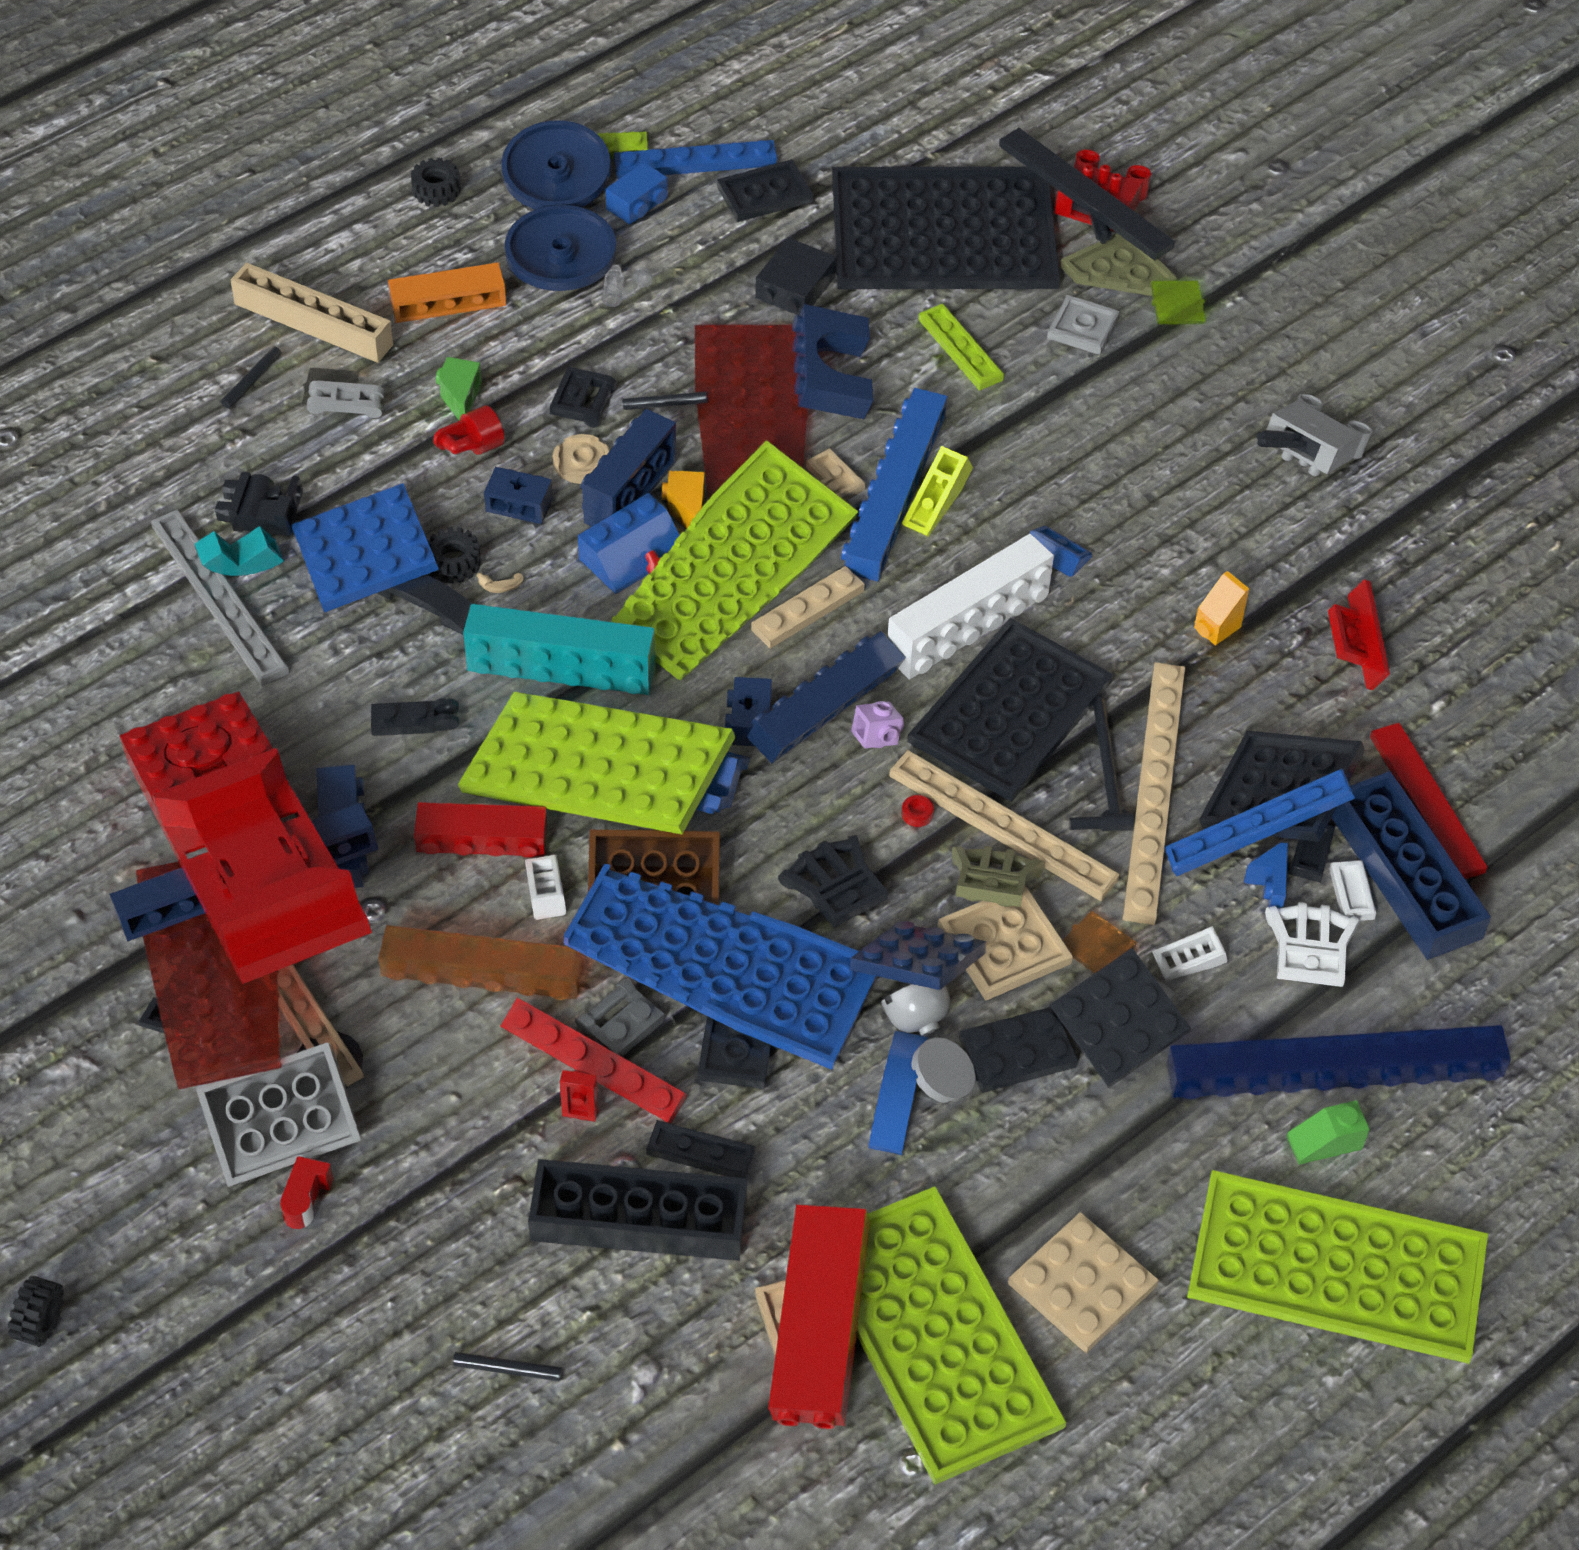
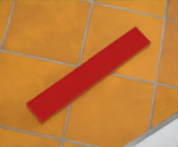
[1370,723,1487,879]

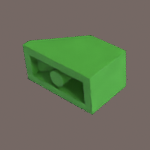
[436,357,482,421]
[1286,1100,1370,1165]

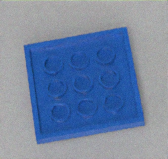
[291,483,439,613]

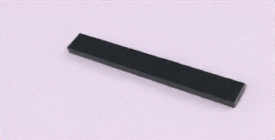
[999,128,1175,261]

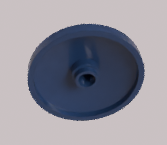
[501,120,611,210]
[505,205,616,291]

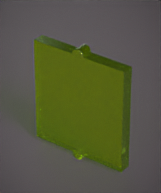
[1151,281,1205,324]

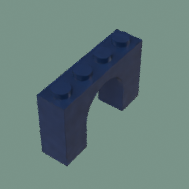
[792,304,873,419]

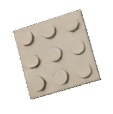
[938,886,1073,1001]
[1008,1212,1159,1354]

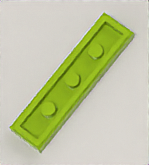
[919,303,1004,391]

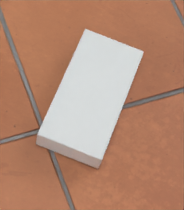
[1329,860,1376,921]

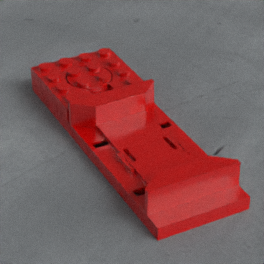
[119,691,372,984]

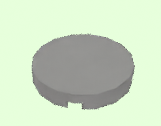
[911,1037,976,1103]

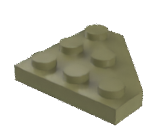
[1060,233,1177,296]

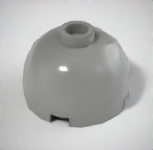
[881,984,950,1036]

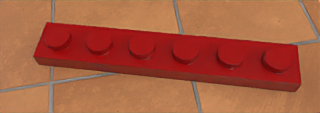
[500,997,688,1124]

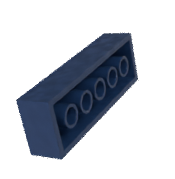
[1331,771,1491,960]

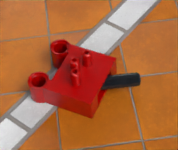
[1054,149,1151,244]

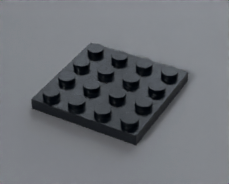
[1199,731,1365,842]

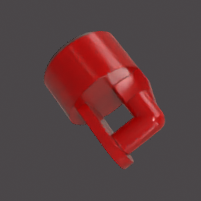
[433,405,505,455]

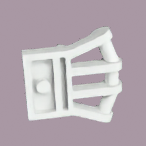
[1265,902,1360,987]

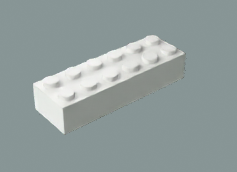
[888,534,1054,680]

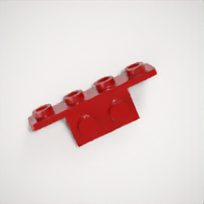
[1328,579,1390,690]

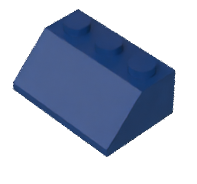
[578,493,679,594]

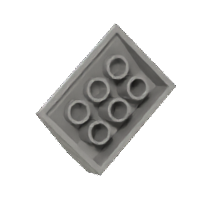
[196,1042,362,1187]

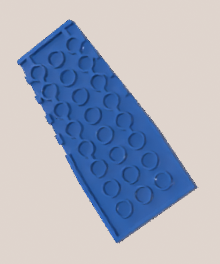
[563,864,877,1070]

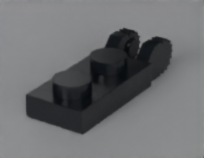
[371,698,459,736]

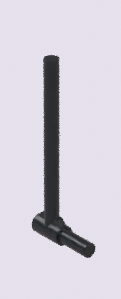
[1069,696,1134,832]

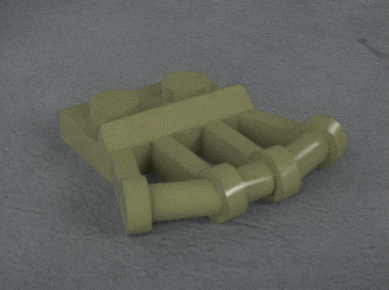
[952,846,1044,907]

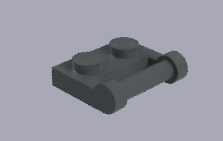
[575,978,665,1057]

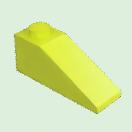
[902,446,973,537]

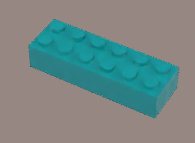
[463,604,655,695]

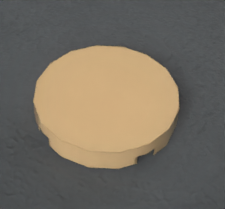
[553,434,610,484]

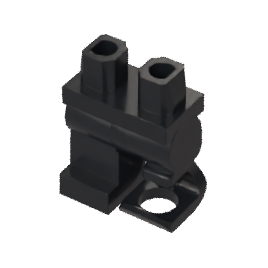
[215,472,303,536]

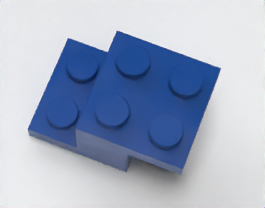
[696,751,750,814]

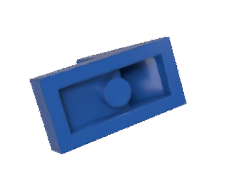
[1244,842,1288,909]

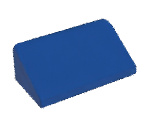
[1030,525,1093,577]

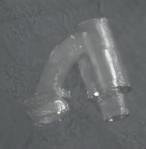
[602,264,653,307]

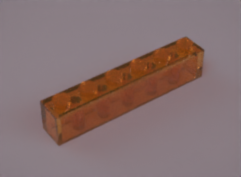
[378,925,584,1000]

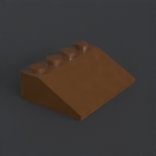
[588,829,720,905]

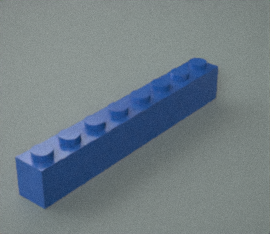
[841,388,947,582]

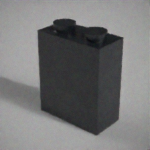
[755,237,837,315]

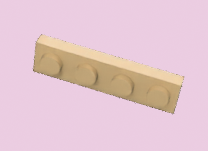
[751,566,865,649]

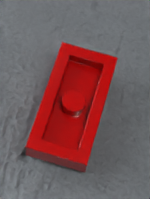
[559,1070,598,1122]

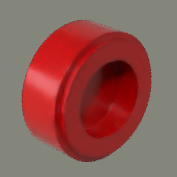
[901,795,934,827]

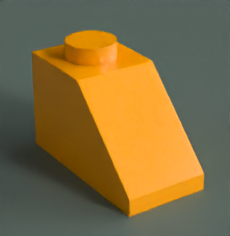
[662,471,704,529]
[1194,571,1249,645]

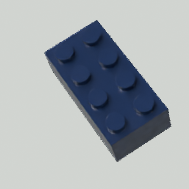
[581,409,676,527]

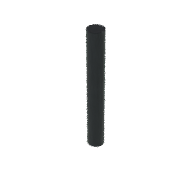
[221,346,282,409]
[622,391,709,410]
[453,1352,562,1382]

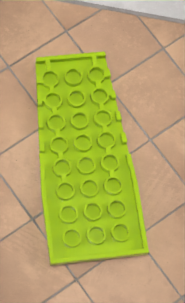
[611,440,858,680]

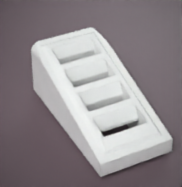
[525,855,566,920]
[1152,926,1227,981]

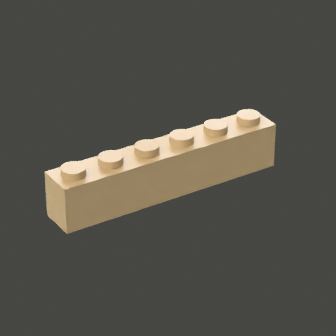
[231,262,393,363]

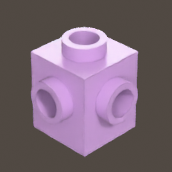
[851,701,904,748]

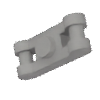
[306,381,385,418]

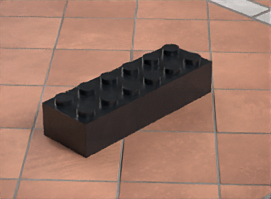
[528,1159,747,1261]

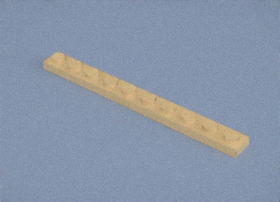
[1122,662,1185,925]

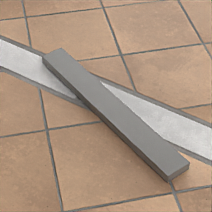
[151,509,289,687]

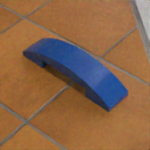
[868,1031,928,1155]

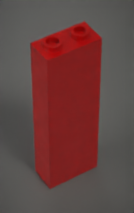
[768,1204,870,1429]

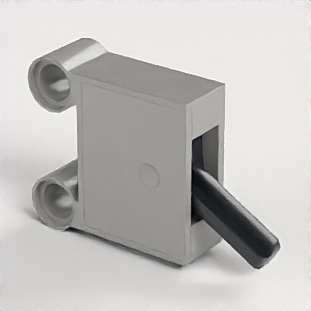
[1256,394,1373,476]

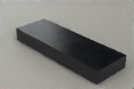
[646,1120,755,1178]

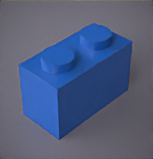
[606,162,667,225]

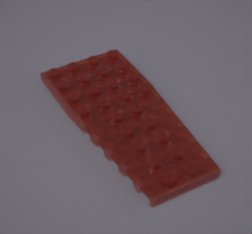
[695,325,808,500]
[136,861,282,1089]

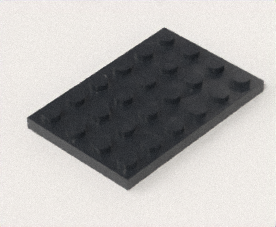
[907,618,1114,802]

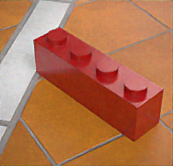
[414,802,548,858]

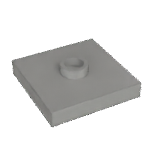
[1047,295,1120,355]

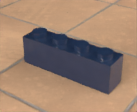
[316,765,369,888]

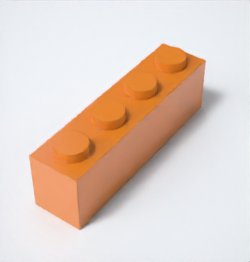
[388,262,506,323]

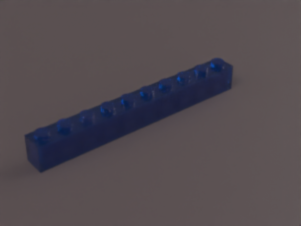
[1167,1025,1511,1099]

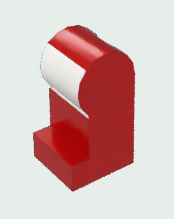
[280,1156,333,1229]

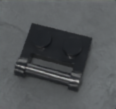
[550,366,617,428]

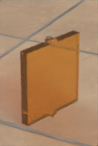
[1062,911,1137,973]

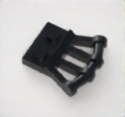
[778,835,888,928]

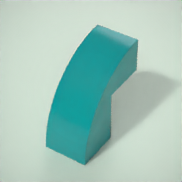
[195,526,284,576]

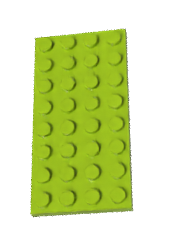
[458,692,735,834]
[1187,1170,1488,1364]
[856,1186,1066,1485]

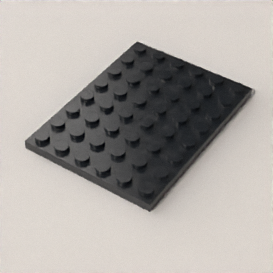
[832,166,1060,289]

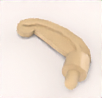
[477,573,523,593]

